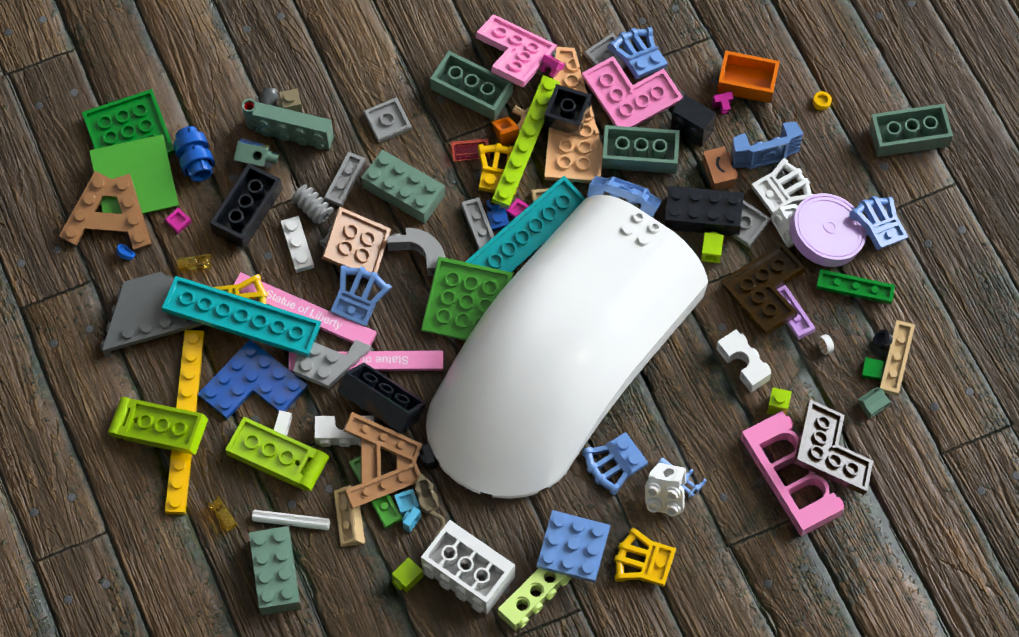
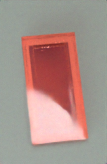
[451,138,490,161]

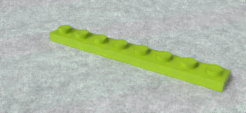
[491,75,560,209]

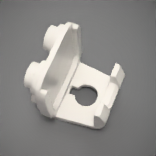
[645,463,686,517]

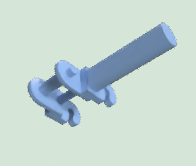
[658,458,707,498]

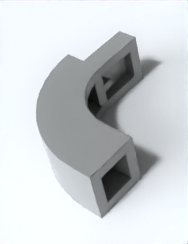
[387,228,445,276]

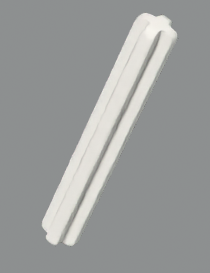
[252,510,330,530]

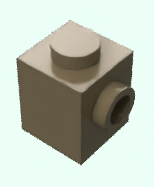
[277,88,303,113]

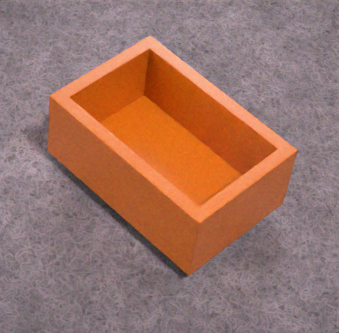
[717,51,780,103]

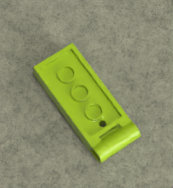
[108,397,208,455]
[225,417,329,492]

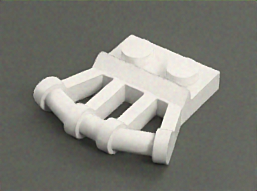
[751,158,813,215]

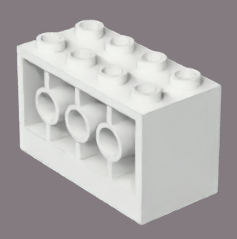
[421,520,515,614]

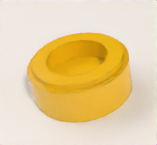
[813,91,832,111]

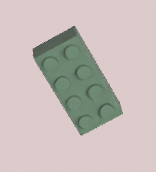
[430,51,513,121]
[869,104,953,157]
[602,125,680,174]
[361,150,445,224]
[249,526,301,616]

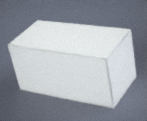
[274,410,292,436]

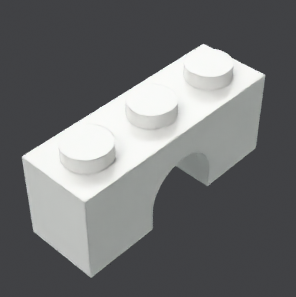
[716,330,771,392]
[315,416,375,447]

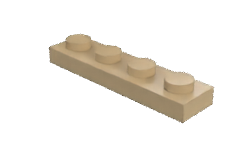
[880,320,915,396]

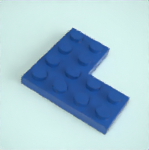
[198,340,308,420]

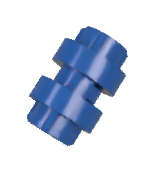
[173,126,215,182]

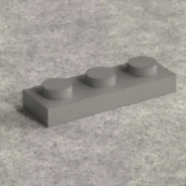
[324,152,366,207]
[461,197,494,250]

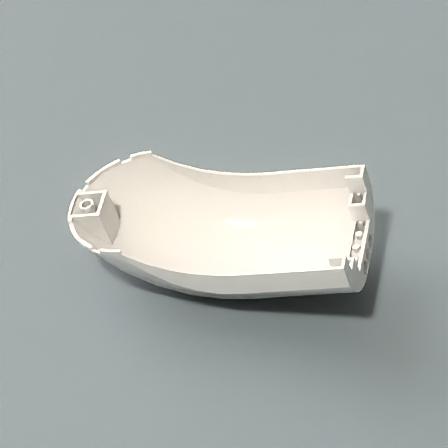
[426,195,708,499]

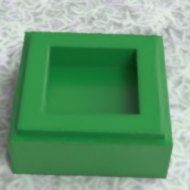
[862,357,885,381]

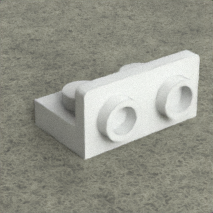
[771,204,798,248]

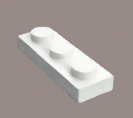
[281,216,314,273]

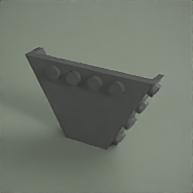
[101,271,213,358]

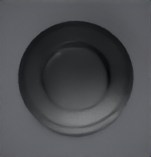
[873,329,893,350]

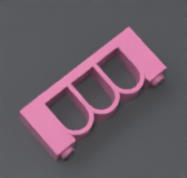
[741,411,844,536]

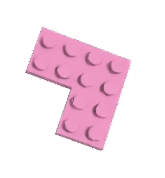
[475,14,557,87]
[582,56,683,127]

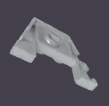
[294,339,371,389]

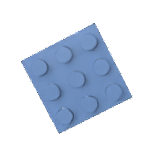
[537,510,610,583]

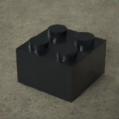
[544,84,591,136]
[671,95,716,147]

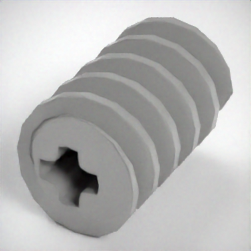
[292,184,334,224]

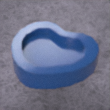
[116,244,135,260]

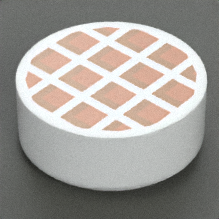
[818,334,834,355]

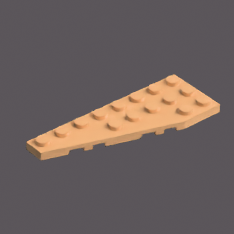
[545,47,603,183]

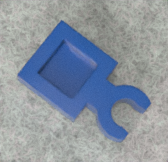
[486,200,509,232]

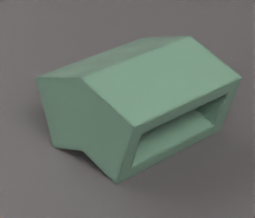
[857,387,891,419]

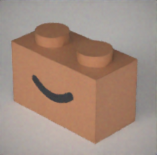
[702,146,738,191]

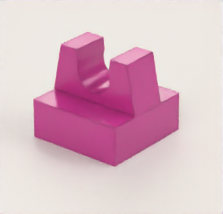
[540,54,565,77]
[712,91,733,115]

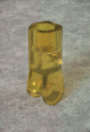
[177,254,213,271]
[208,496,237,532]

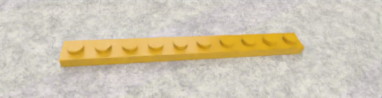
[165,330,205,515]

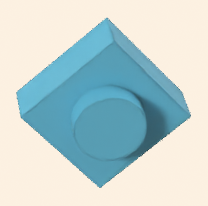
[394,489,420,515]
[402,507,421,533]

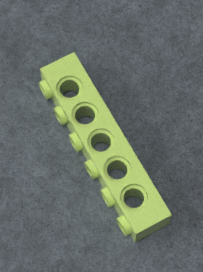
[498,568,571,631]

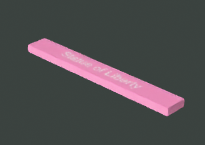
[234,272,377,346]
[289,351,443,372]

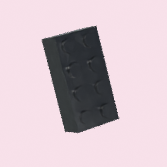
[210,163,283,249]
[665,186,744,236]
[337,362,427,433]

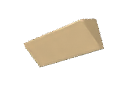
[334,485,365,547]

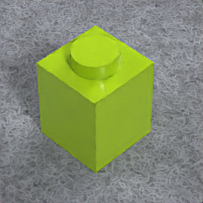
[701,232,724,263]
[767,387,792,416]
[392,557,424,593]

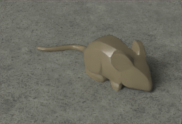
[415,474,446,541]

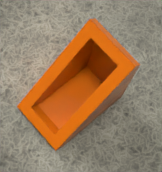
[491,116,518,146]

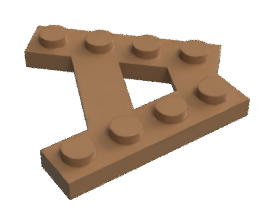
[59,171,152,251]
[343,412,423,509]

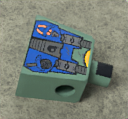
[234,138,279,166]

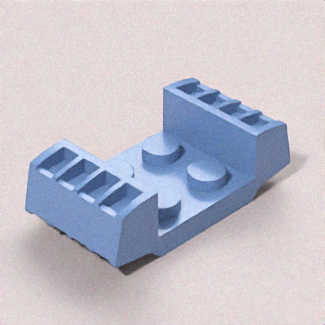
[731,122,803,169]
[587,176,662,217]

